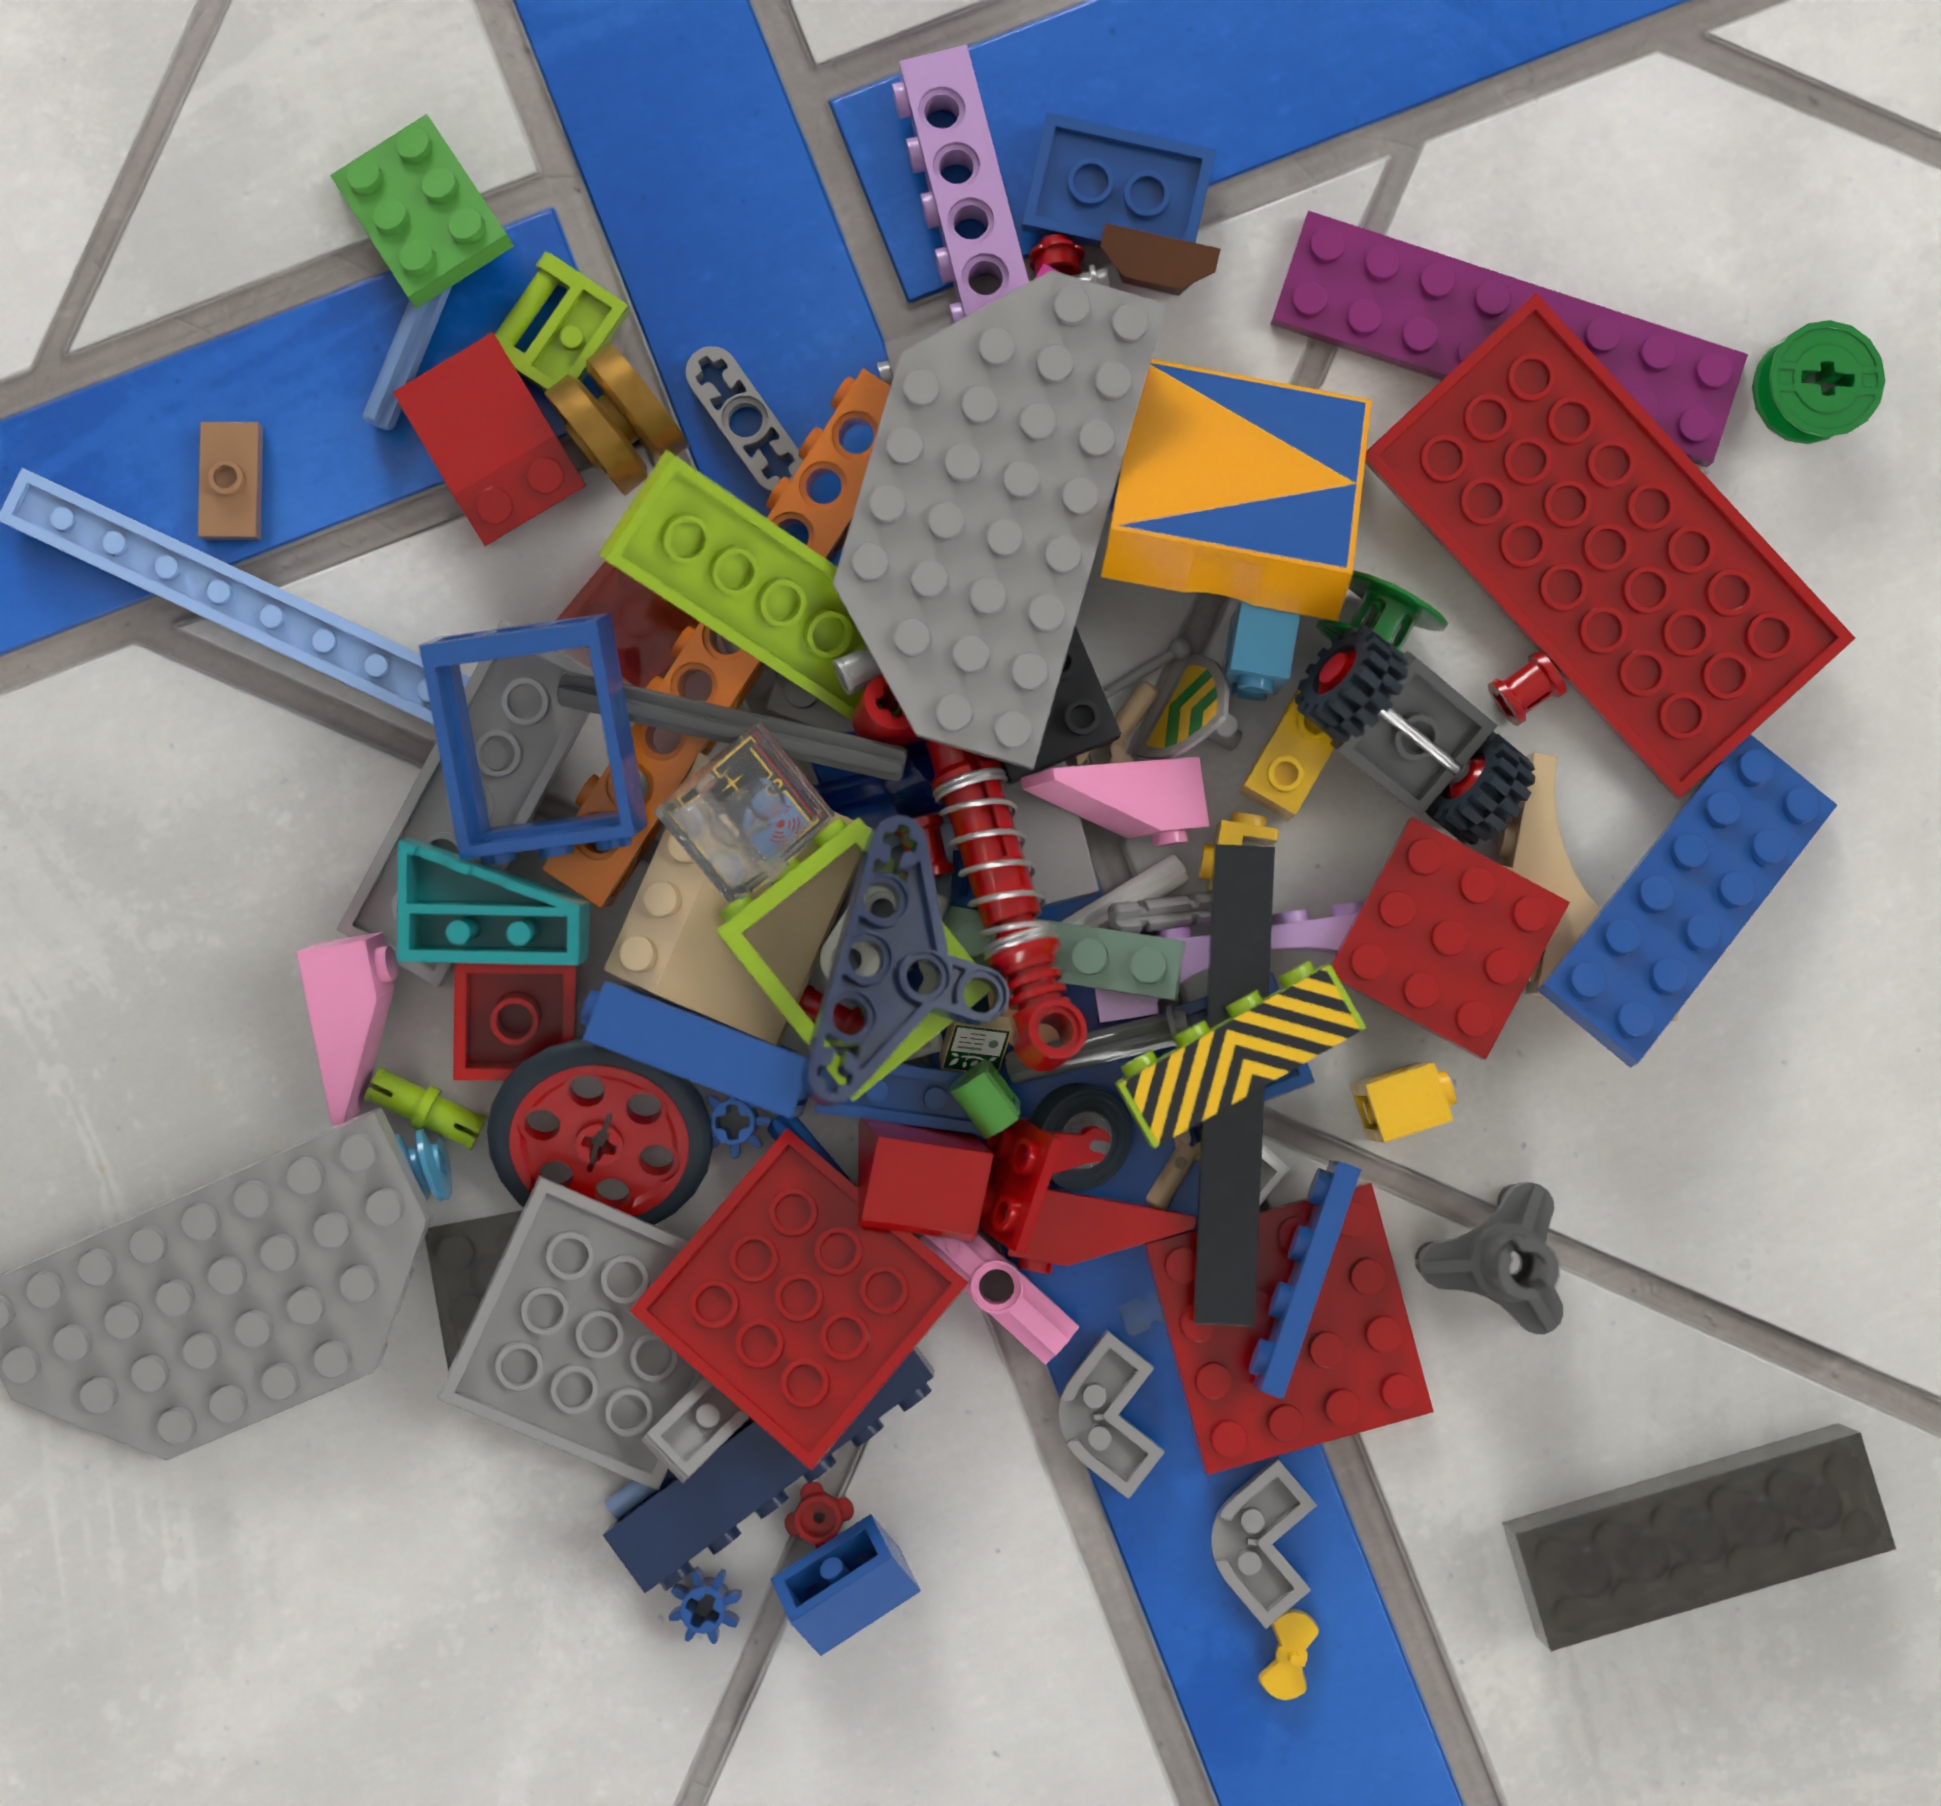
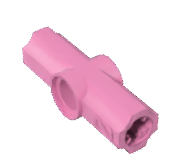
[918,1232,1080,1365]

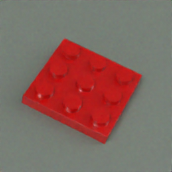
[1330,817,1570,1060]

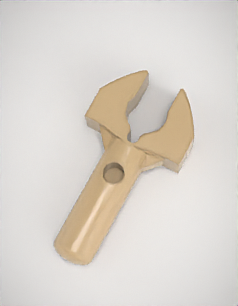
[1075,681,1159,766]
[1146,1130,1200,1211]

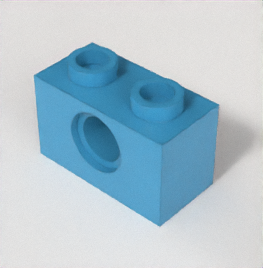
[1222,601,1300,701]

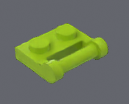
[487,251,631,392]

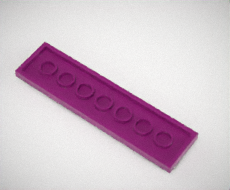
[1270,210,1748,467]

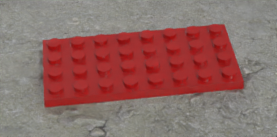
[1365,293,1856,799]

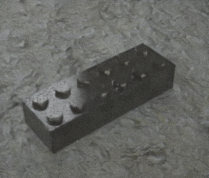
[1502,1423,1896,1652]

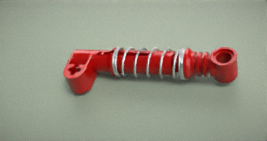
[852,674,1087,1072]

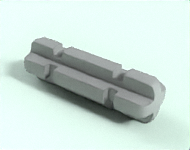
[1107,892,1212,933]

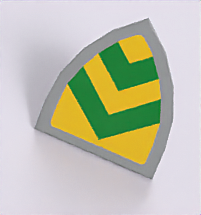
[1136,654,1242,760]

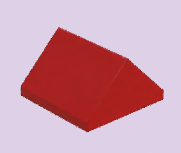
[858,1117,994,1241]

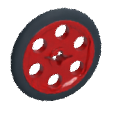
[487,1038,713,1225]

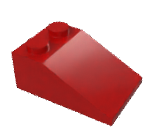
[393,332,586,546]

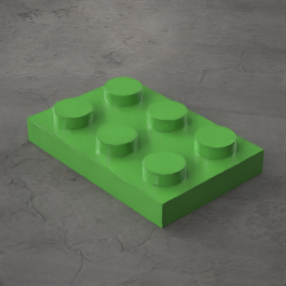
[330,114,514,309]

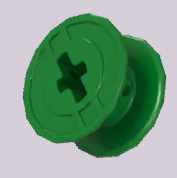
[1751,320,1886,444]
[1316,570,1448,655]

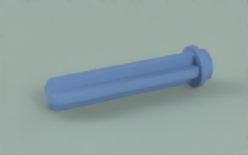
[363,280,462,430]

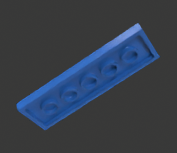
[1537,734,1837,1068]

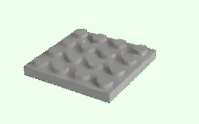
[438,1175,704,1490]

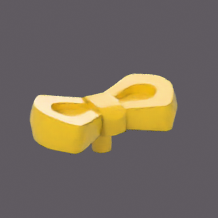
[1258,1609,1320,1700]

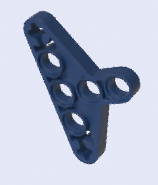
[801,815,1009,1106]

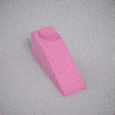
[1021,757,1209,847]
[297,932,398,1126]

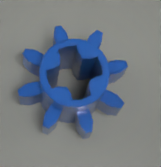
[706,1095,773,1159]
[668,1566,743,1644]

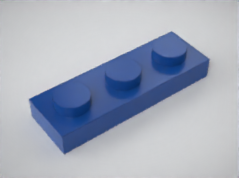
[814,1053,981,1135]

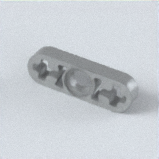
[686,346,804,495]

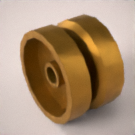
[544,342,689,496]

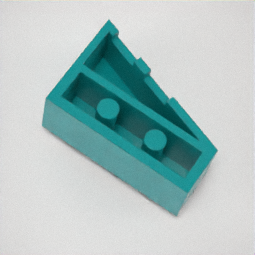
[397,838,590,965]

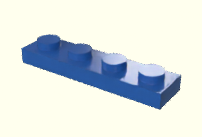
[1249,1160,1362,1399]

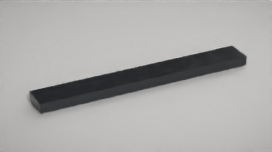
[1192,844,1275,1327]

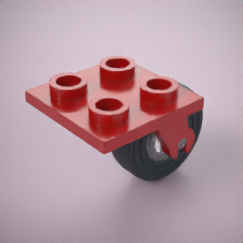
[978,1083,1132,1255]

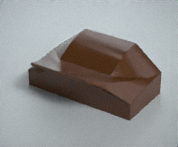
[1100,223,1221,296]

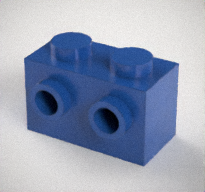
[771,1514,921,1656]

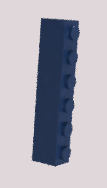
[602,1347,935,1593]

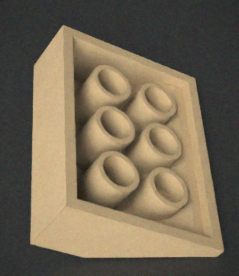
[604,752,873,1046]

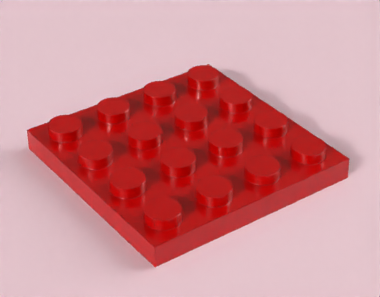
[629,1128,969,1471]
[1143,1182,1434,1475]

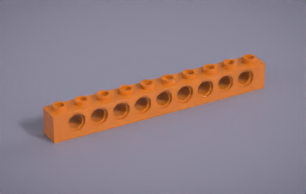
[542,368,891,908]

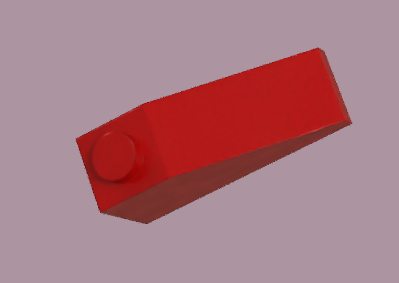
[1007,1188,1197,1274]

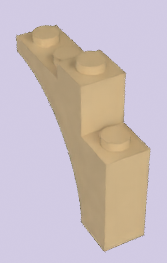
[1496,752,1679,1021]

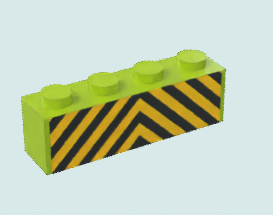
[1114,960,1366,1149]

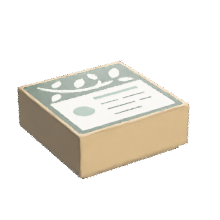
[939,1016,1012,1072]

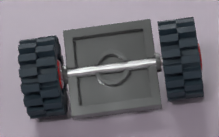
[1295,625,1536,845]

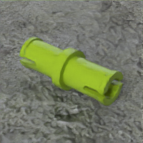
[364,1066,488,1150]

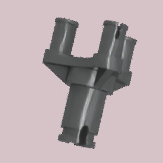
[1415,1182,1564,1334]

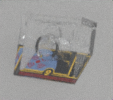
[653,722,836,904]

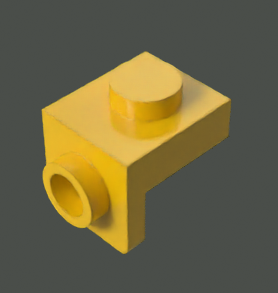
[1198,812,1280,893]

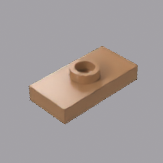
[198,422,263,541]

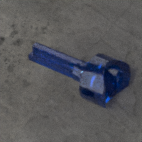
[802,740,945,819]

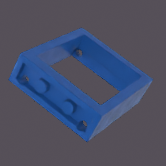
[419,613,648,865]
[580,982,819,1119]

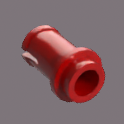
[798,985,864,1050]

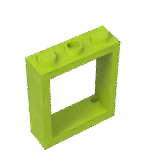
[716,817,992,1102]

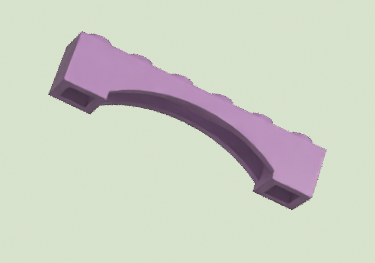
[1092,901,1364,1023]

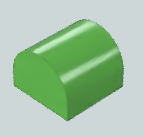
[949,1058,1021,1139]

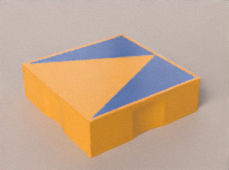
[1101,359,1372,621]

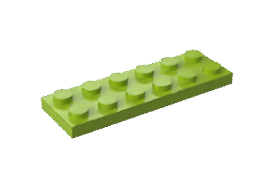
[598,450,901,720]

